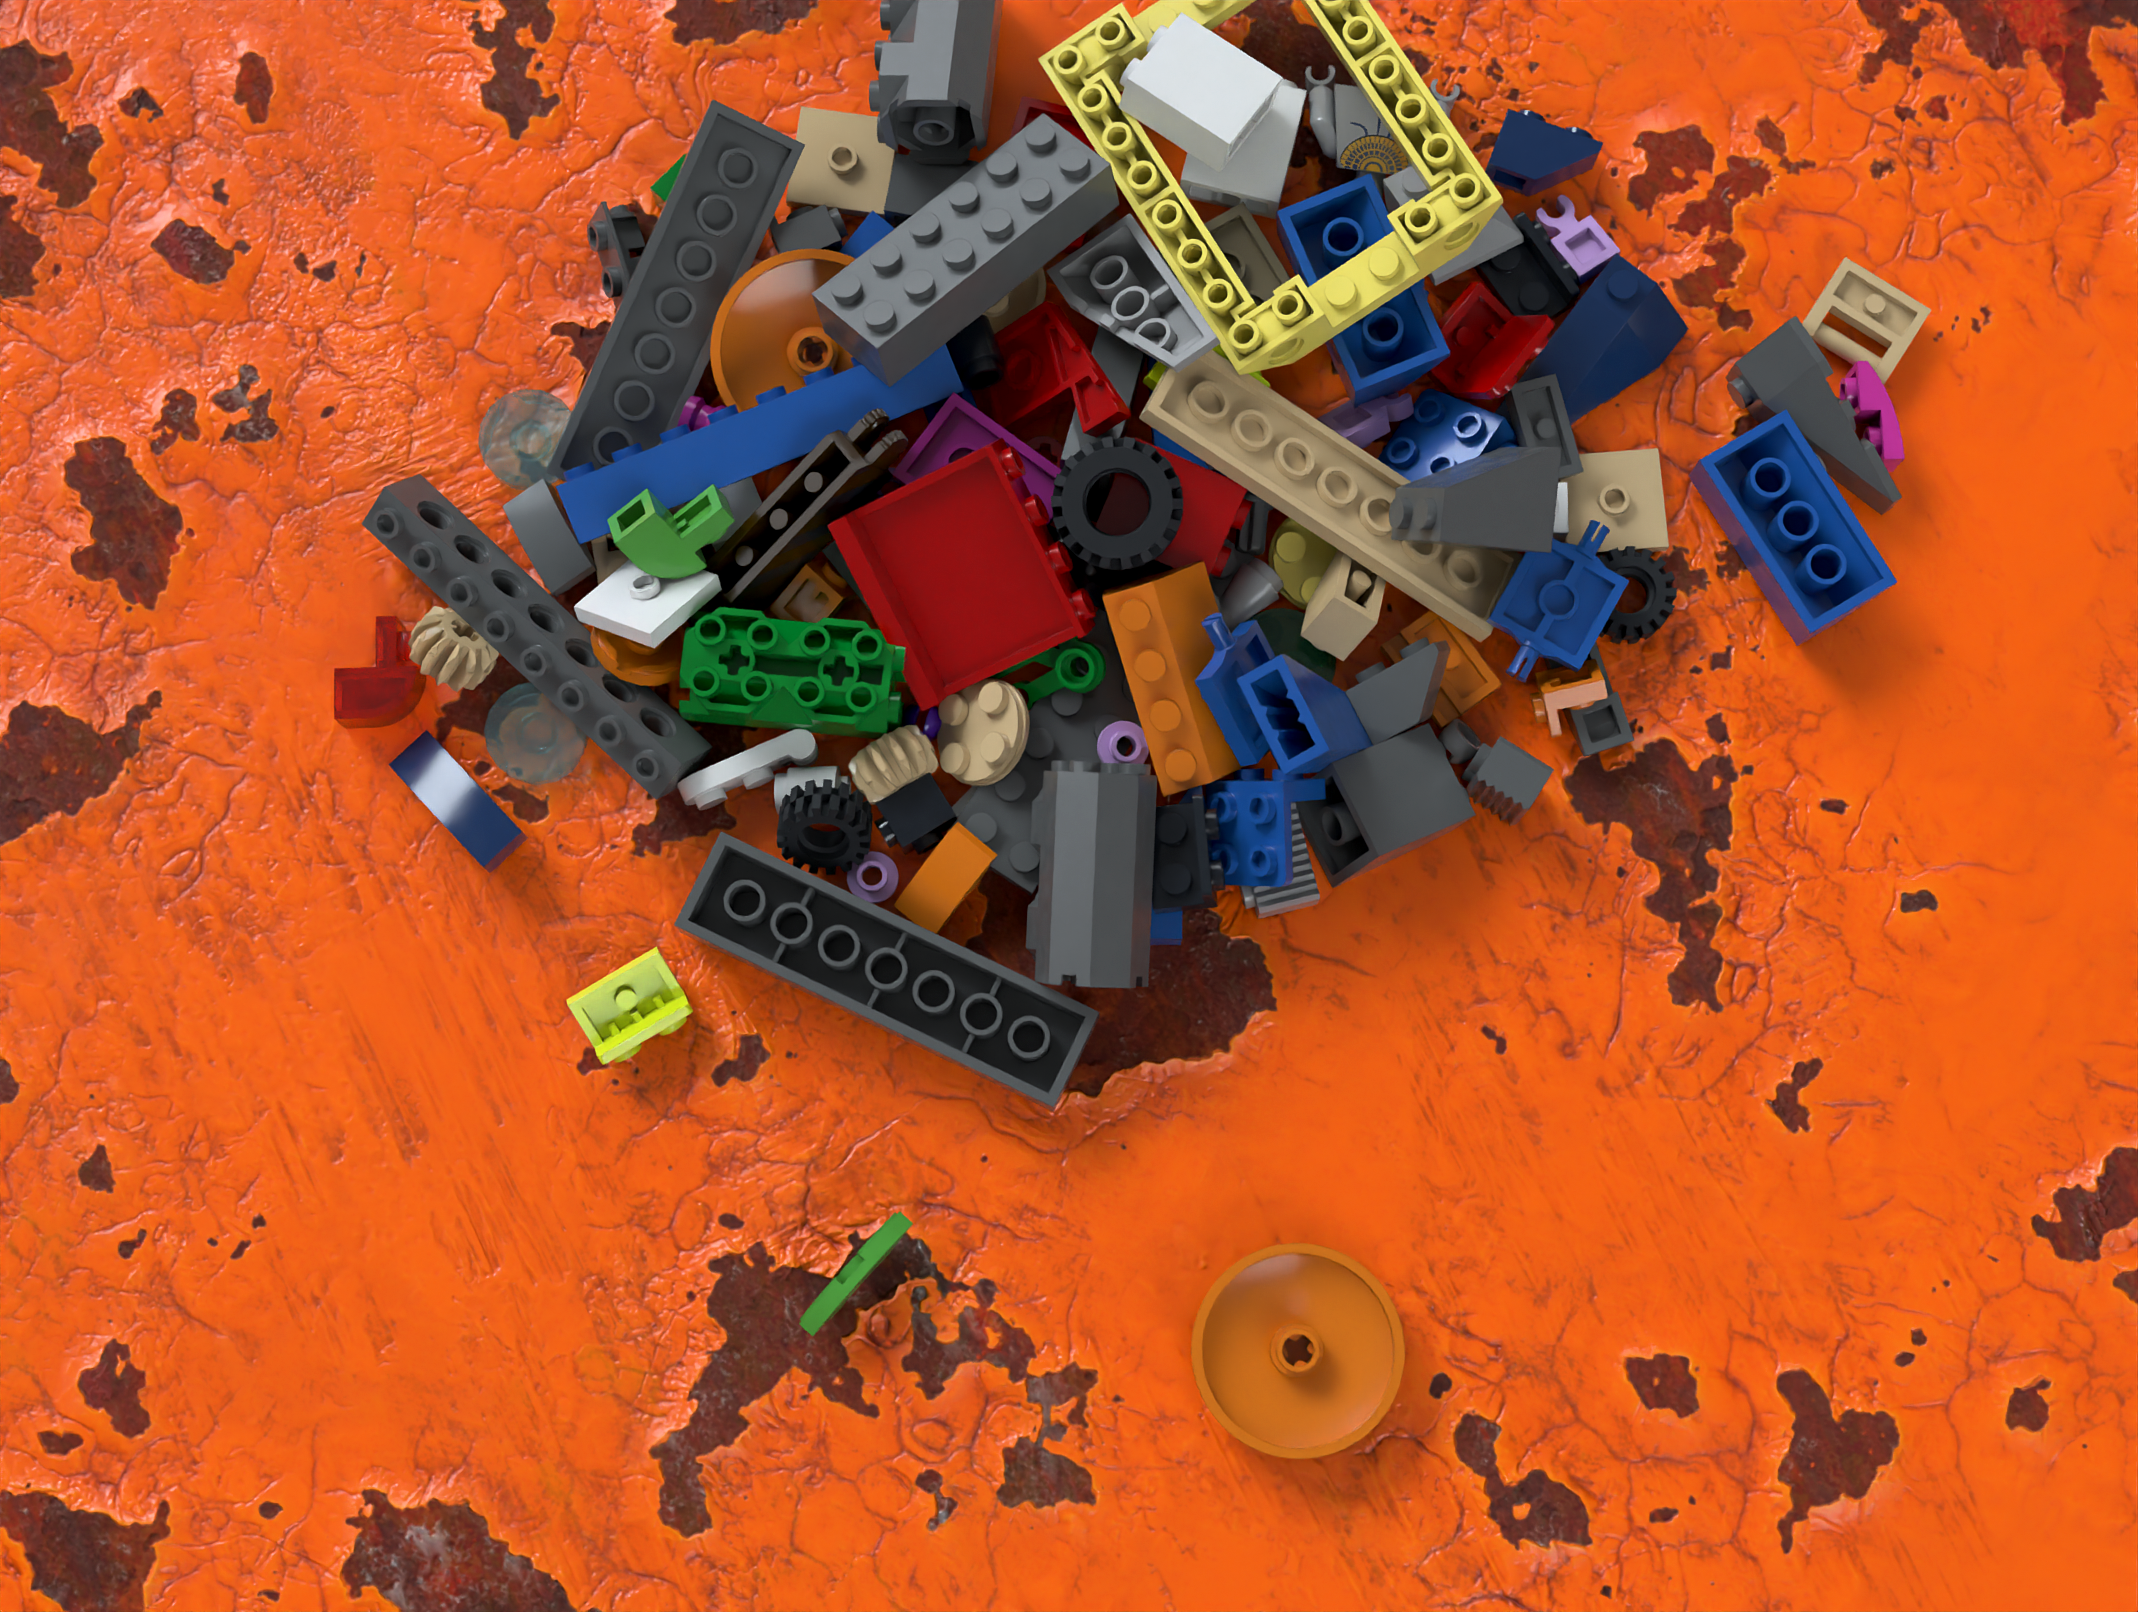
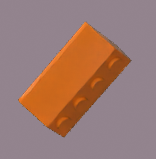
[1102,560,1263,796]

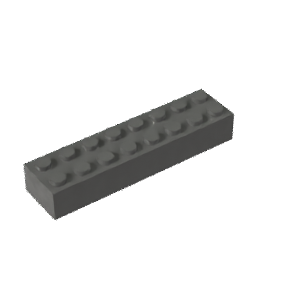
[674,831,1100,1112]

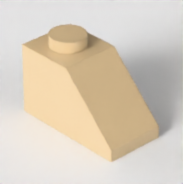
[1300,549,1386,661]

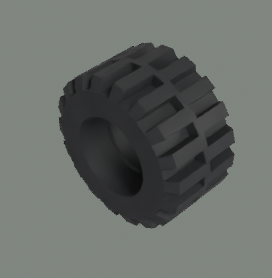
[1051,436,1183,571]

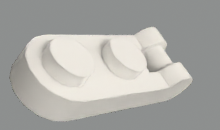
[677,728,819,810]

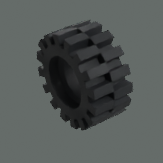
[1599,546,1677,644]
[776,779,873,875]

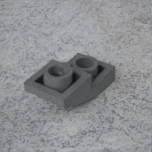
[503,478,598,597]

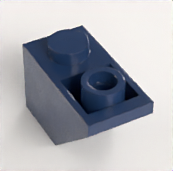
[1485,109,1603,197]

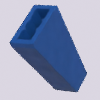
[1236,654,1373,775]

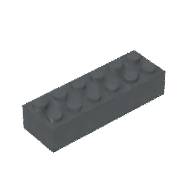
[812,113,1120,387]

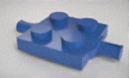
[1486,520,1629,682]
[1195,613,1281,769]

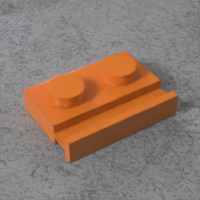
[1380,610,1502,730]

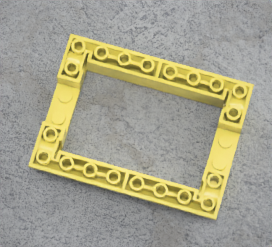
[1038,0,1504,375]

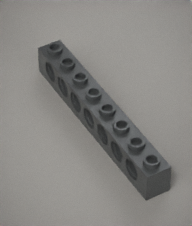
[362,474,713,800]

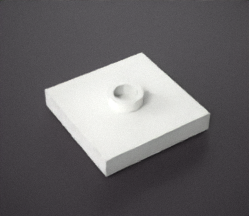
[574,559,722,648]

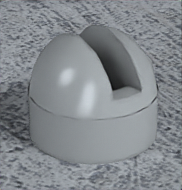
[1438,719,1482,764]

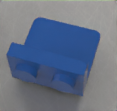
[1377,389,1519,482]
[1206,768,1326,887]

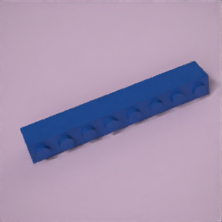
[556,344,964,544]

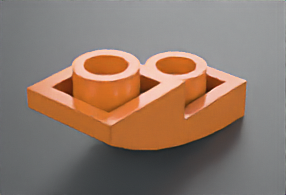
[894,822,998,934]

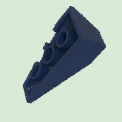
[1495,253,1689,431]

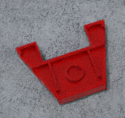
[971,301,1131,437]

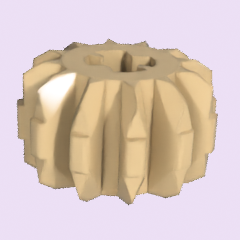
[407,606,499,692]
[848,725,939,805]

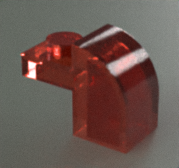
[334,616,427,729]

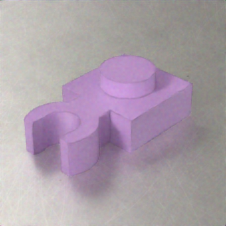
[1535,195,1621,286]
[1318,392,1414,449]

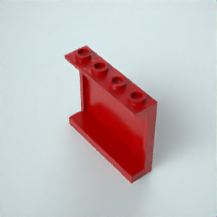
[827,437,1096,712]

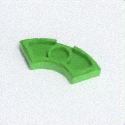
[799,1211,913,1337]

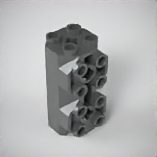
[869,0,1003,164]
[1026,761,1157,988]

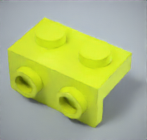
[566,946,693,1065]

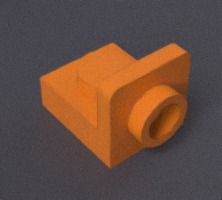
[770,558,857,623]
[1530,659,1608,738]

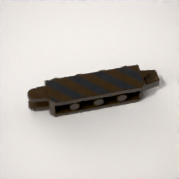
[698,408,909,613]

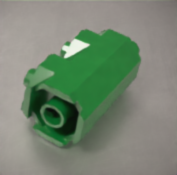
[679,607,906,739]

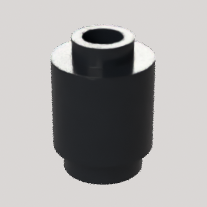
[945,314,1004,391]

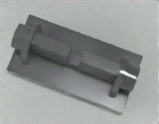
[587,201,645,311]

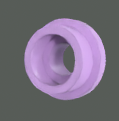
[1097,721,1149,764]
[847,851,899,904]

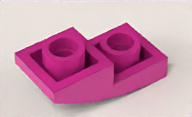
[1839,361,1905,472]

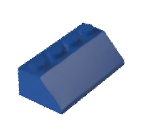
[1276,173,1450,409]
[1688,410,1898,646]

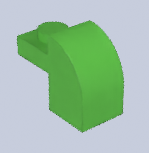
[607,484,735,579]

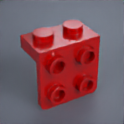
[1425,282,1555,399]

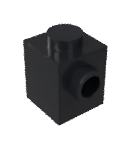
[874,772,957,855]

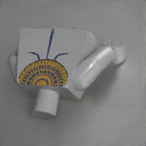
[1305,65,1460,199]

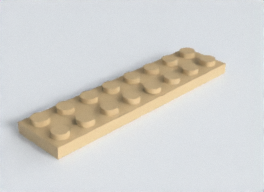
[1139,350,1523,643]

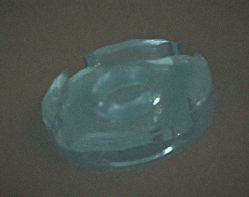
[478,389,572,490]
[484,682,589,785]

